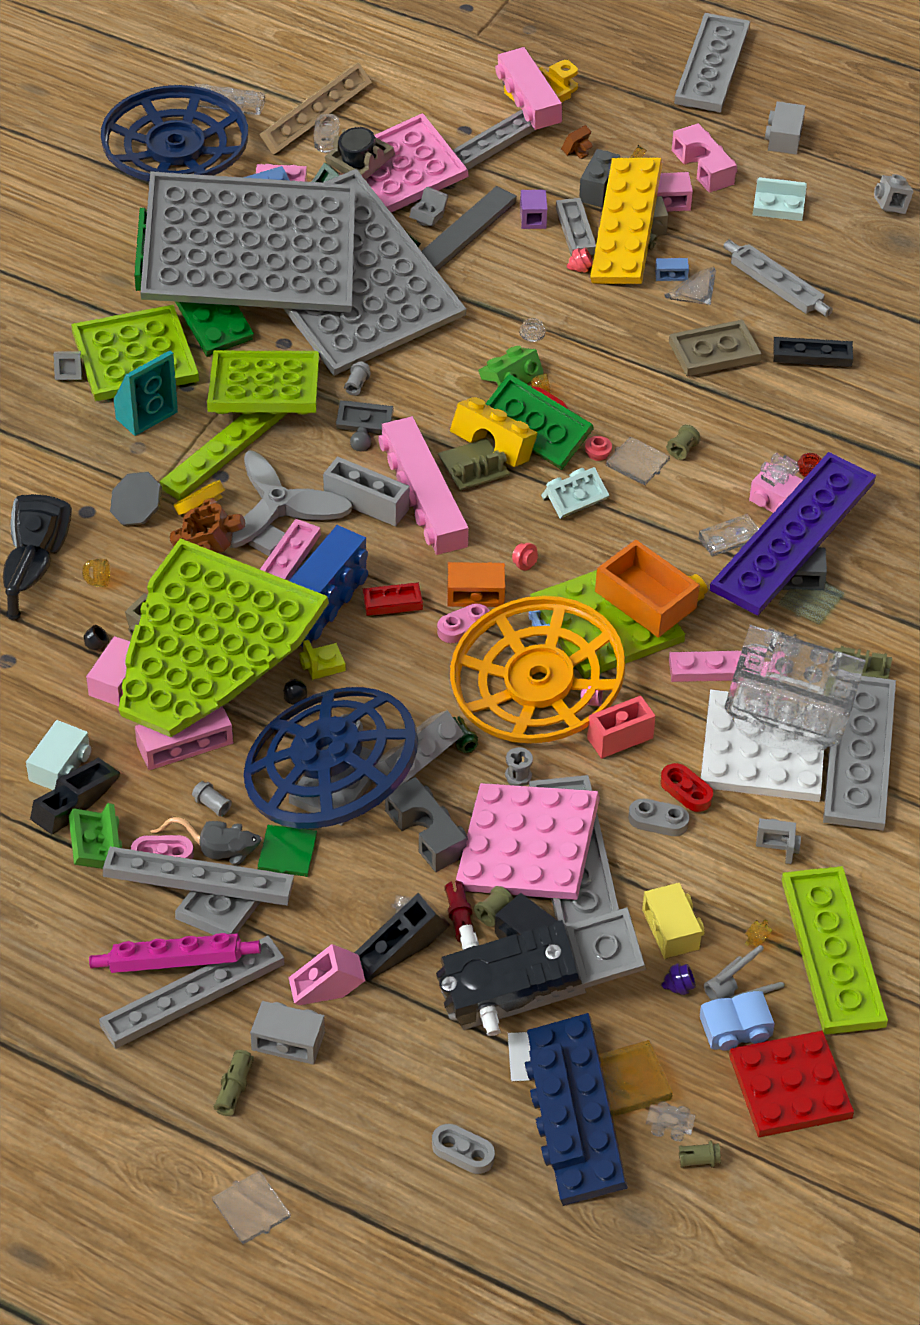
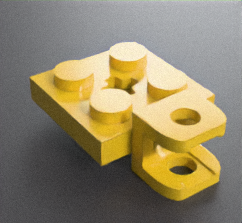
[504,60,578,103]

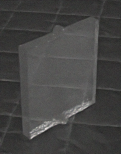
[605,436,670,485]
[212,1171,291,1245]

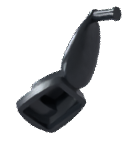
[3,494,72,620]

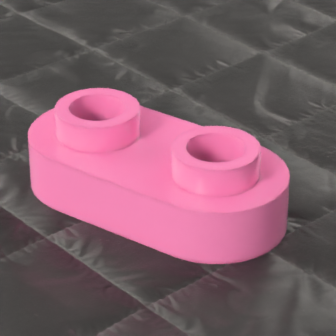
[437,604,490,643]
[131,835,194,859]

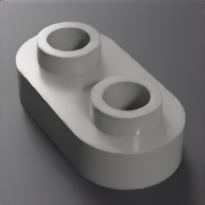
[628,799,689,836]
[432,1124,495,1174]

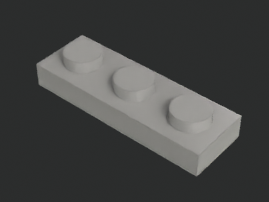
[556,198,596,256]

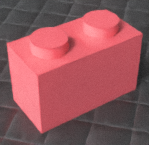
[587,695,656,759]

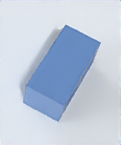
[655,258,689,281]

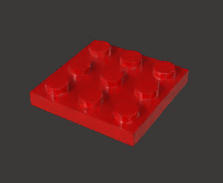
[729,1030,854,1138]

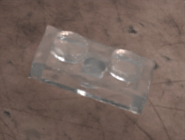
[698,514,759,557]

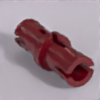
[444,880,475,942]

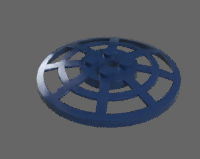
[101,85,248,181]
[244,687,418,829]

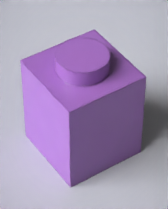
[520,190,547,229]

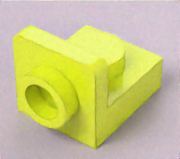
[299,640,346,680]

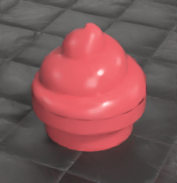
[566,247,593,273]

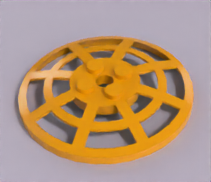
[450,596,625,744]

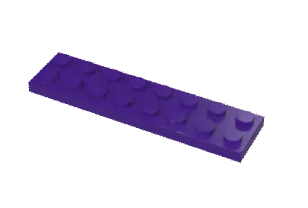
[710,452,876,616]

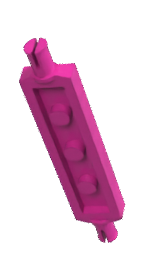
[89,933,261,973]

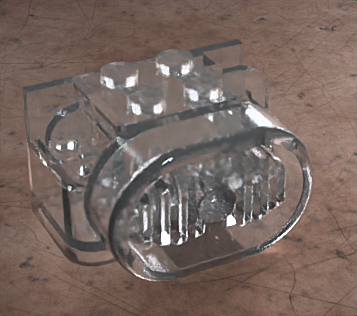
[725,625,866,755]

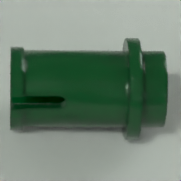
[453,716,478,753]

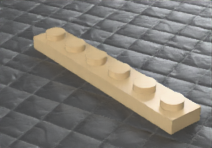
[259,62,372,154]

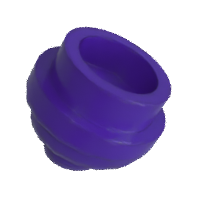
[661,963,696,995]

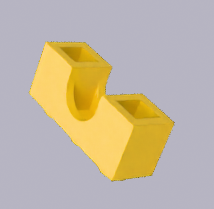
[450,397,538,467]

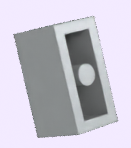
[765,101,805,155]
[250,1001,325,1065]

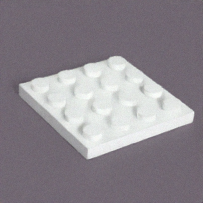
[701,690,827,802]

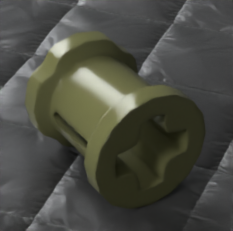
[666,424,701,460]
[474,886,513,927]

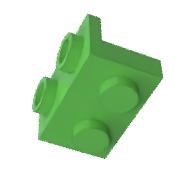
[478,346,544,387]
[69,803,122,869]

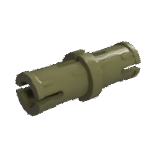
[213,1050,254,1116]

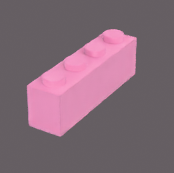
[495,47,562,130]

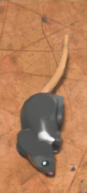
[150,817,262,866]

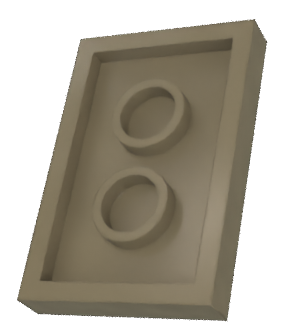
[669,320,761,376]

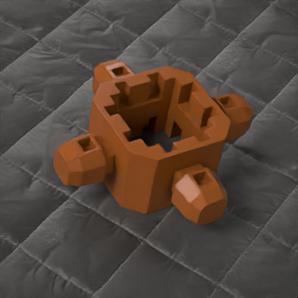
[170,498,245,553]

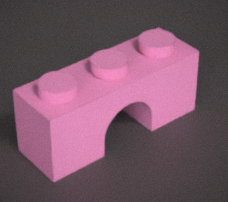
[672,123,737,193]

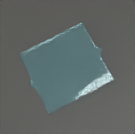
[779,581,844,625]

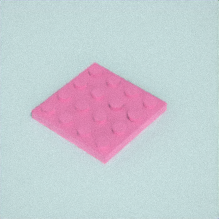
[366,113,469,213]
[455,783,600,900]

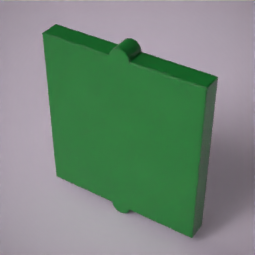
[257,824,317,877]

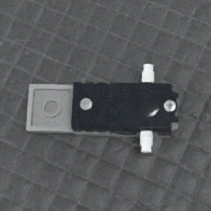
[436,907,646,1036]

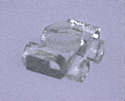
[760,453,799,487]
[646,1102,696,1141]

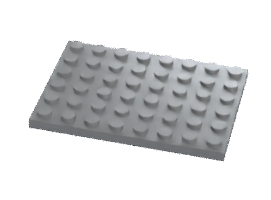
[283,169,466,376]
[141,172,355,312]

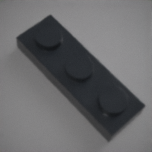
[773,337,853,367]

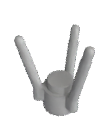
[704,945,784,1001]

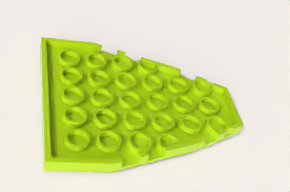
[119,538,329,737]

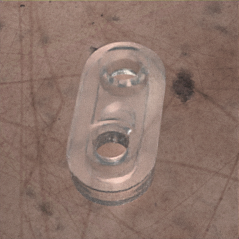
[314,114,340,153]

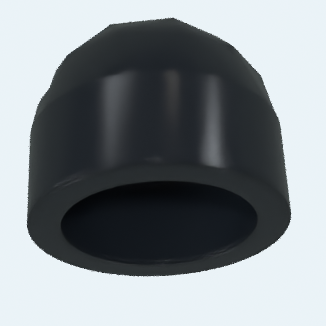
[84,625,109,650]
[283,679,307,705]

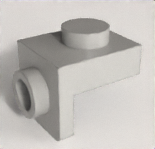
[409,187,448,226]
[756,818,801,864]

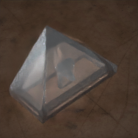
[664,266,716,305]

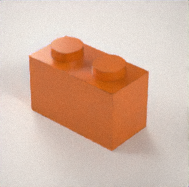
[447,562,505,607]

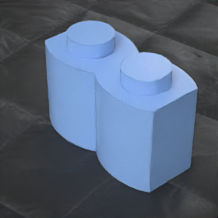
[700,991,775,1051]

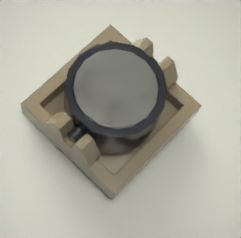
[325,127,395,180]

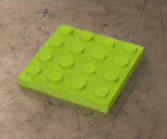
[71,304,199,402]
[207,350,319,415]
[530,570,685,679]

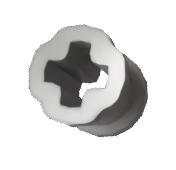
[505,747,533,786]

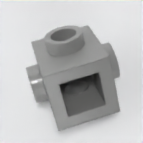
[874,174,914,214]

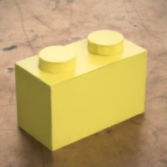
[642,883,704,959]

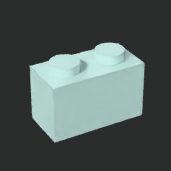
[26,720,91,790]

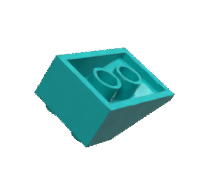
[114,351,178,436]

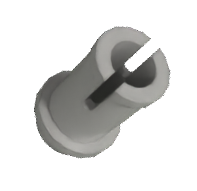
[344,362,371,396]
[192,781,232,817]

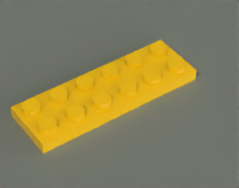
[590,158,663,284]

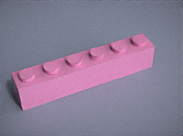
[379,416,469,555]

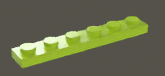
[160,412,288,501]

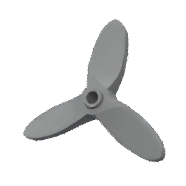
[229,450,352,548]

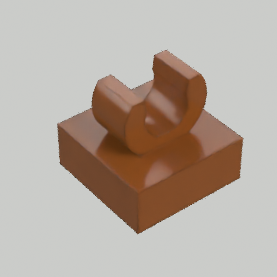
[561,125,593,159]

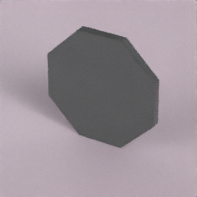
[110,472,162,526]

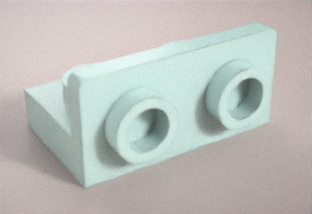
[753,177,807,221]
[541,467,610,519]

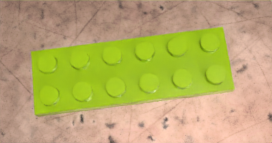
[781,866,888,1035]

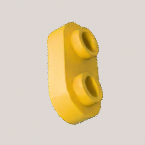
[173,480,225,515]

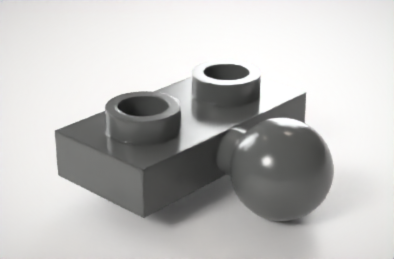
[336,400,394,452]

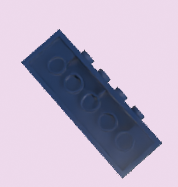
[525,1013,628,1206]

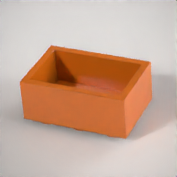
[595,540,700,638]

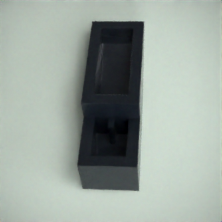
[30,757,120,835]

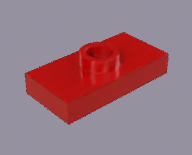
[362,582,423,616]

